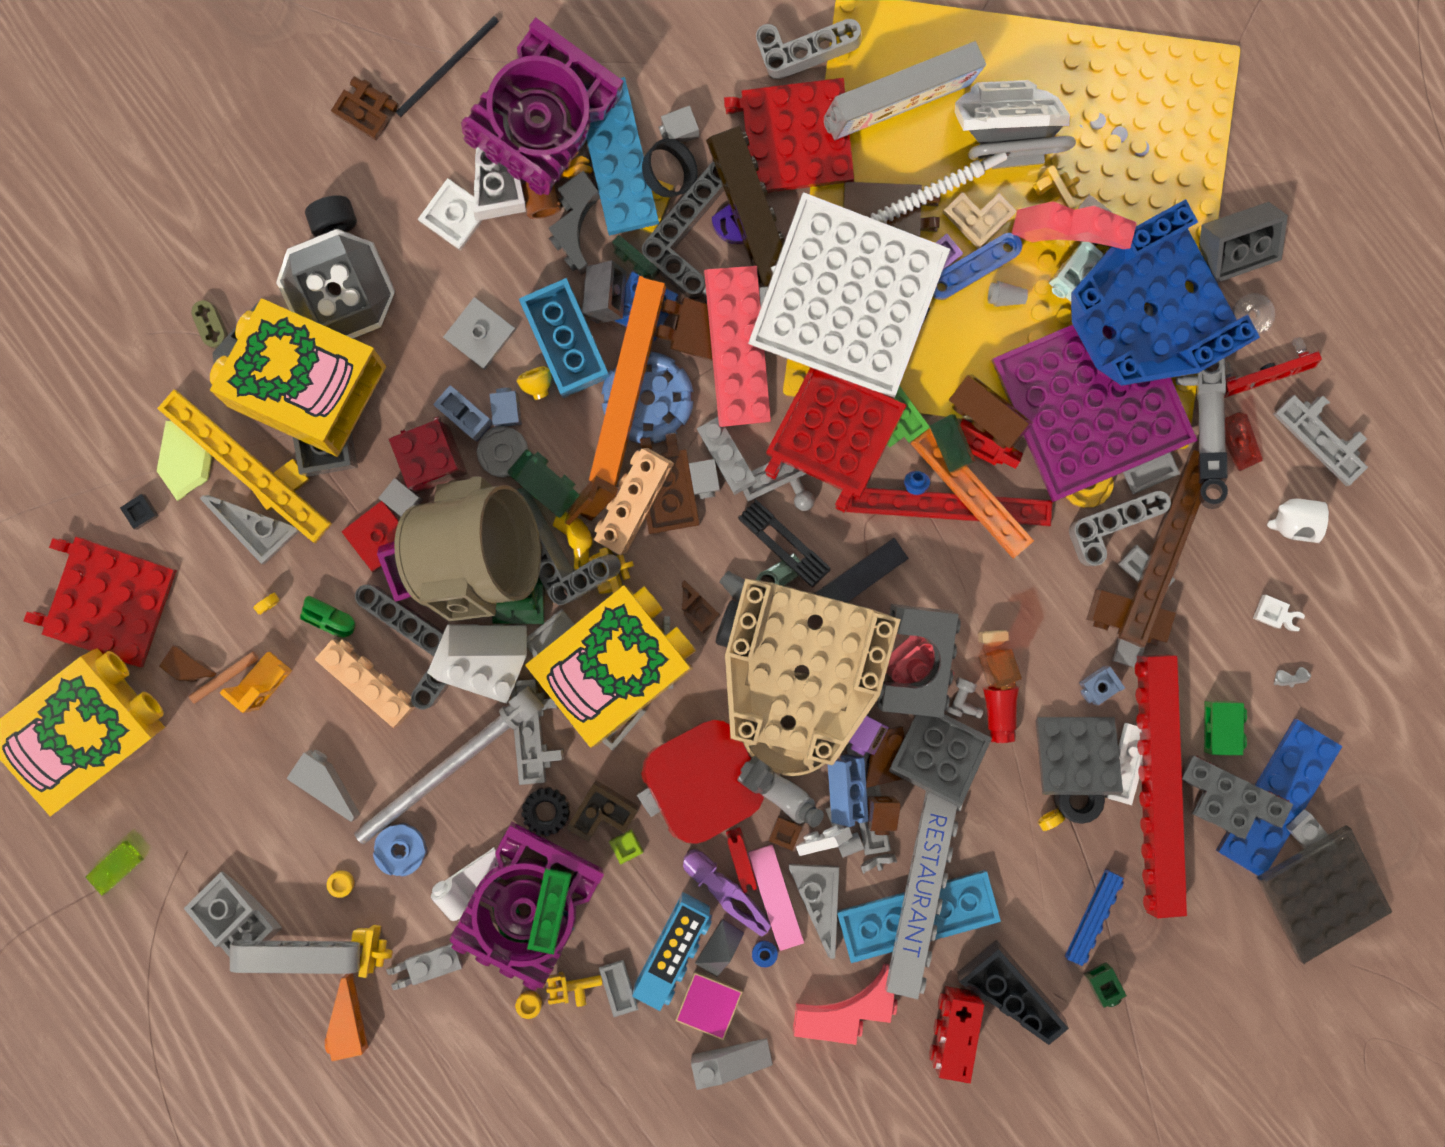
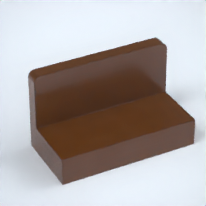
[565,476,619,525]

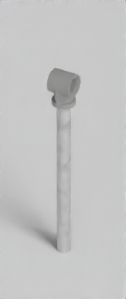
[354,686,545,844]

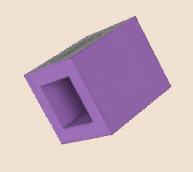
[849,715,889,756]

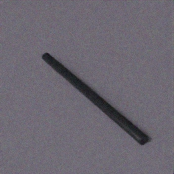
[395,16,499,118]

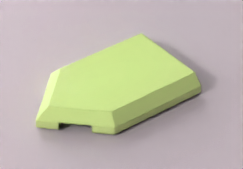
[157,421,213,501]

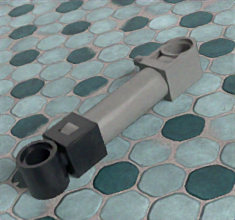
[1176,359,1228,509]

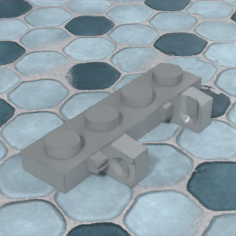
[1273,395,1368,486]
[511,679,564,785]

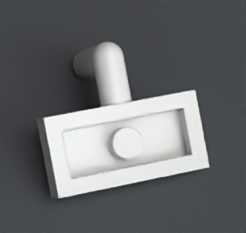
[796,806,853,856]

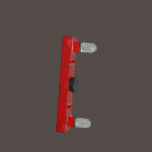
[1224,337,1322,398]

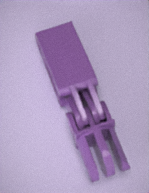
[683,849,771,937]

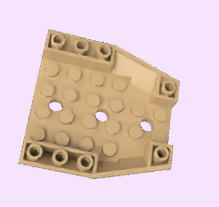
[725,578,901,765]

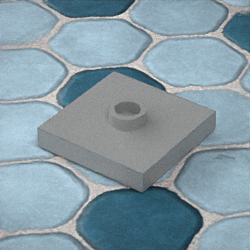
[443,297,516,370]

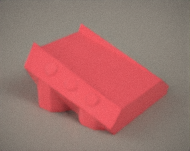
[886,635,954,683]

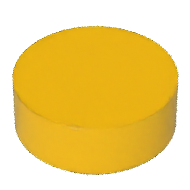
[253,592,280,615]
[1038,809,1065,831]
[327,870,355,898]
[515,991,542,1019]

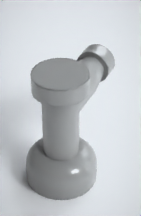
[947,677,983,719]

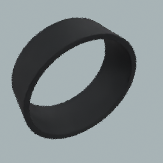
[642,138,698,198]

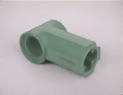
[756,553,800,586]

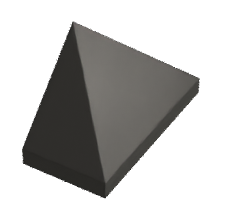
[695,919,744,977]

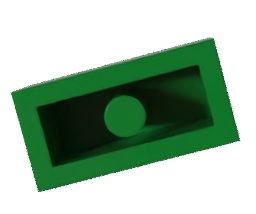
[1204,701,1247,755]

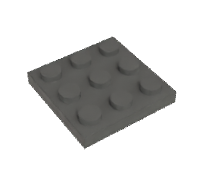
[889,714,992,808]
[1036,717,1123,795]

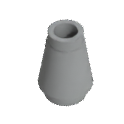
[988,281,1028,307]

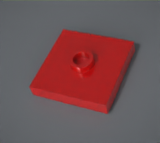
[341,501,399,572]

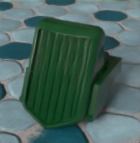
[492,577,545,624]

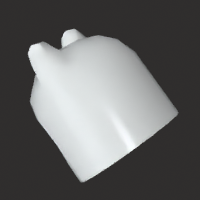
[1267,498,1329,543]

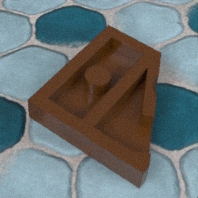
[866,726,905,788]

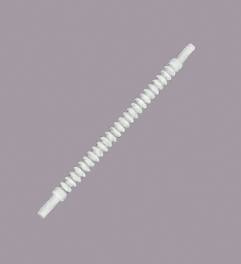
[771,153,1007,273]

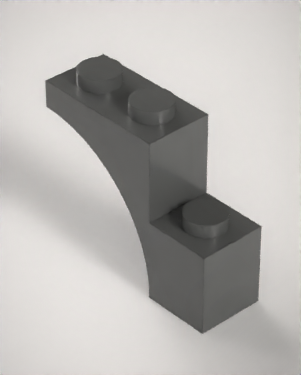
[548,171,600,275]

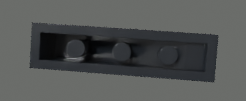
[813,538,909,602]

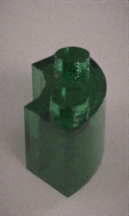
[507,449,580,518]

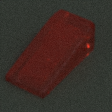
[1225,412,1263,471]

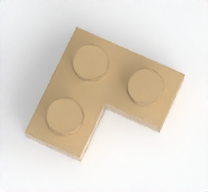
[943,192,1017,249]

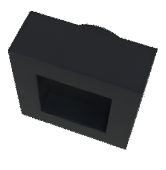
[120,494,159,530]

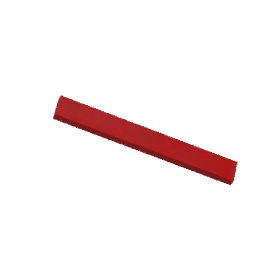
[846,488,1053,526]

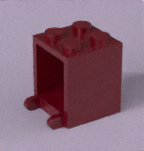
[388,416,468,492]

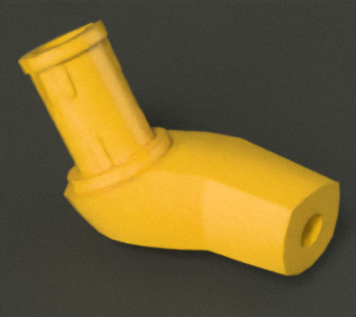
[553,509,593,570]

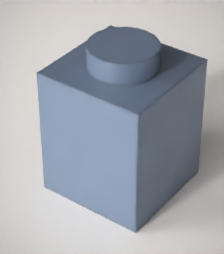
[490,388,522,427]

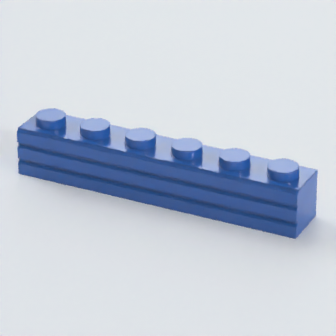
[1065,869,1124,966]

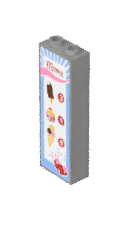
[824,41,986,140]

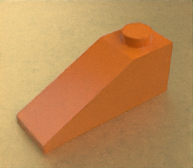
[325,973,368,1061]

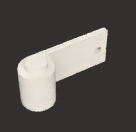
[431,847,507,921]

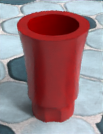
[983,685,1019,743]

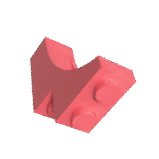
[1012,201,1137,249]
[793,963,897,1045]

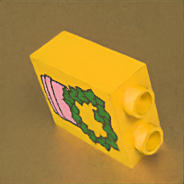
[210,298,387,457]
[525,585,696,748]
[0,648,165,817]

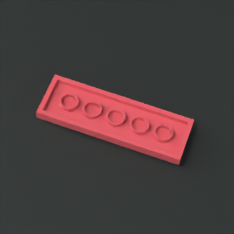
[704,266,771,427]

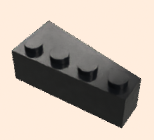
[957,940,1069,1045]

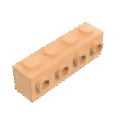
[594,448,674,555]
[315,639,415,728]

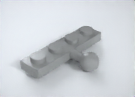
[743,463,815,511]

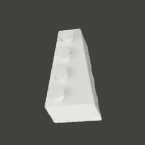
[473,108,526,221]

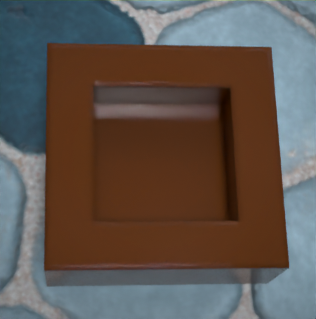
[768,816,802,851]

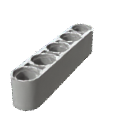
[230,940,360,974]

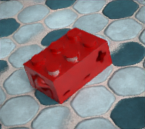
[929,986,984,1084]

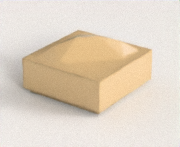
[978,630,1009,647]

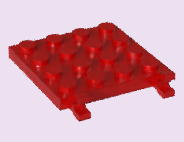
[724,78,854,192]
[765,367,906,513]
[23,537,177,667]

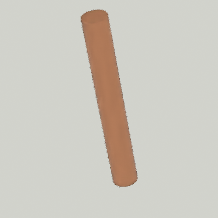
[189,651,259,704]

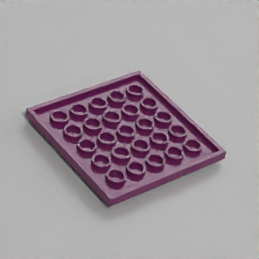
[991,325,1198,502]

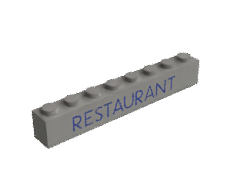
[885,791,962,999]

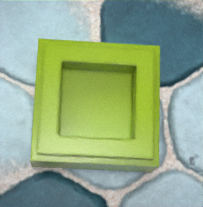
[609,829,644,865]

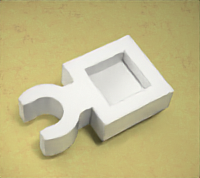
[1253,595,1305,631]

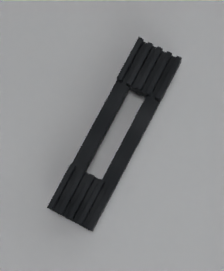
[738,499,830,588]

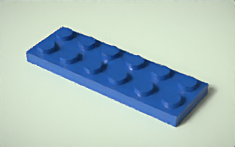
[1216,719,1343,879]

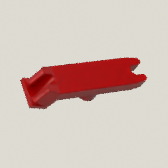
[726,827,757,893]

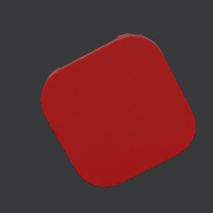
[641,720,764,844]

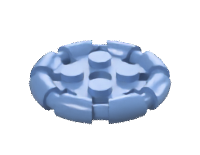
[601,352,694,443]

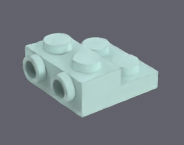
[1049,241,1104,302]

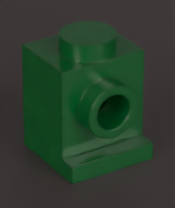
[1083,962,1127,1008]

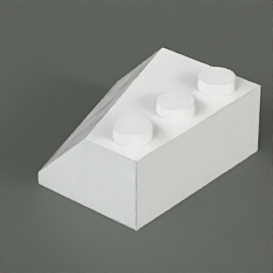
[427,624,527,704]

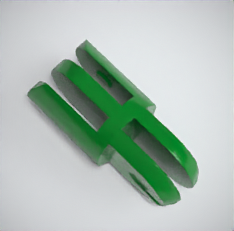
[299,596,356,638]

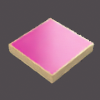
[675,971,743,1040]

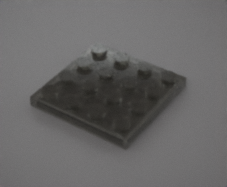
[1256,825,1392,964]

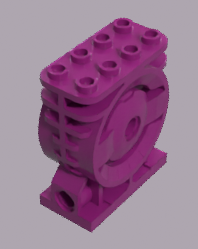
[461,17,623,195]
[449,821,604,991]

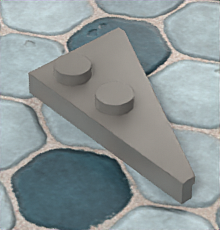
[200,495,299,564]
[789,864,839,959]

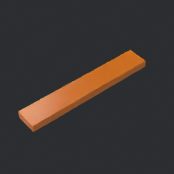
[911,426,1034,559]

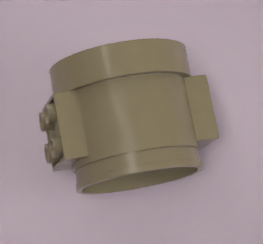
[395,476,541,621]

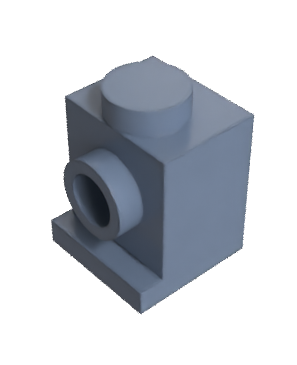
[1079,666,1125,705]

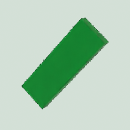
[527,868,571,955]

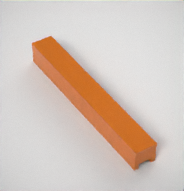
[589,276,666,486]

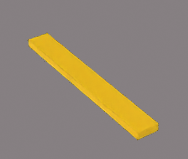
[157,389,332,543]

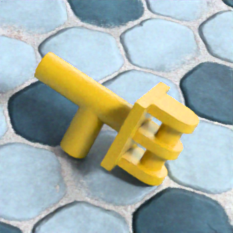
[546,971,602,1007]

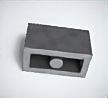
[582,260,627,324]

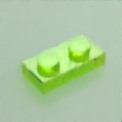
[85,841,144,896]

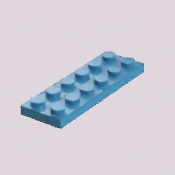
[585,77,659,236]
[837,870,1001,963]

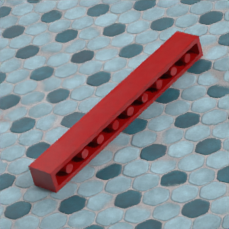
[1134,654,1187,919]

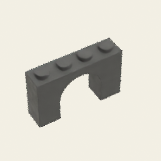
[877,604,961,718]

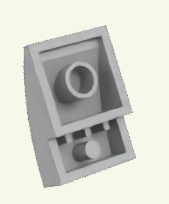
[184,872,282,958]

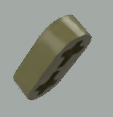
[191,300,228,349]

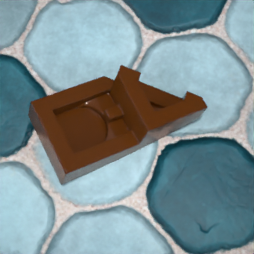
[682,580,721,634]
[159,645,217,682]

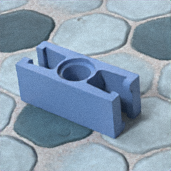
[828,754,868,827]

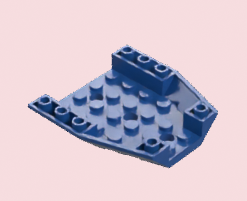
[1071,199,1260,386]

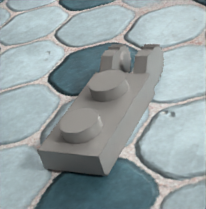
[386,943,463,990]

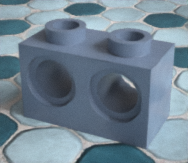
[433,385,493,442]

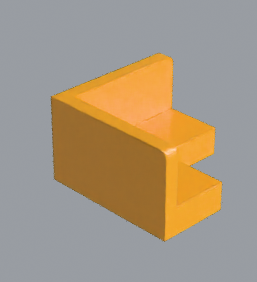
[220,652,292,713]

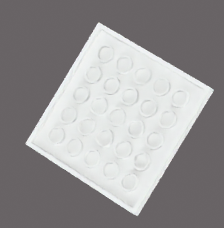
[748,192,950,398]

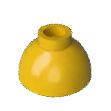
[516,366,552,400]

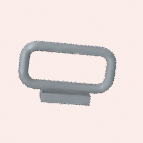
[968,136,1076,169]

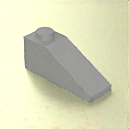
[286,750,360,822]
[691,1038,773,1090]

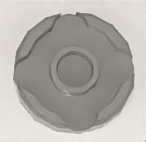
[477,426,529,478]

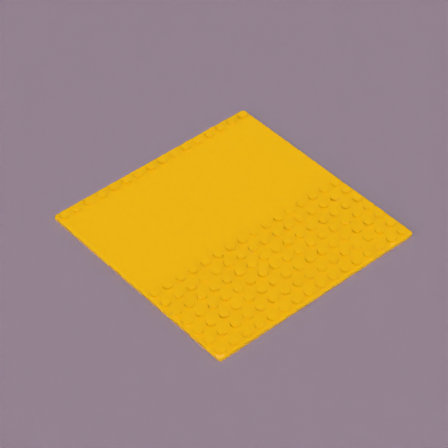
[783,0,1240,449]

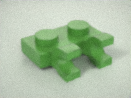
[888,386,930,447]

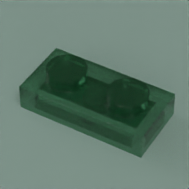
[612,234,659,280]
[930,414,976,473]

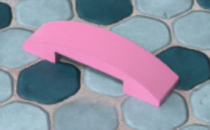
[748,844,804,951]

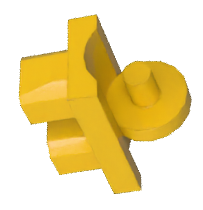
[1033,165,1080,209]
[588,547,634,594]
[351,925,393,978]

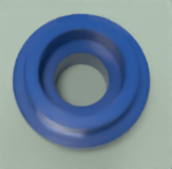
[904,471,930,495]
[752,941,778,967]

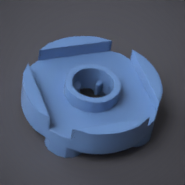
[373,823,427,876]

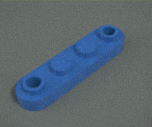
[933,233,1022,300]

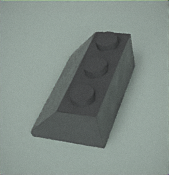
[1199,202,1288,283]

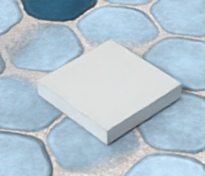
[418,178,483,251]

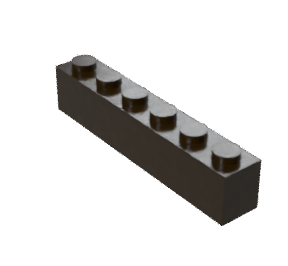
[706,125,785,288]

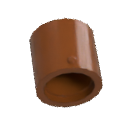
[521,182,561,219]

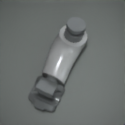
[737,756,824,827]

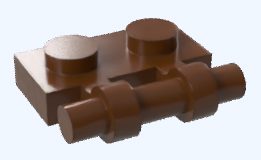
[331,76,399,141]

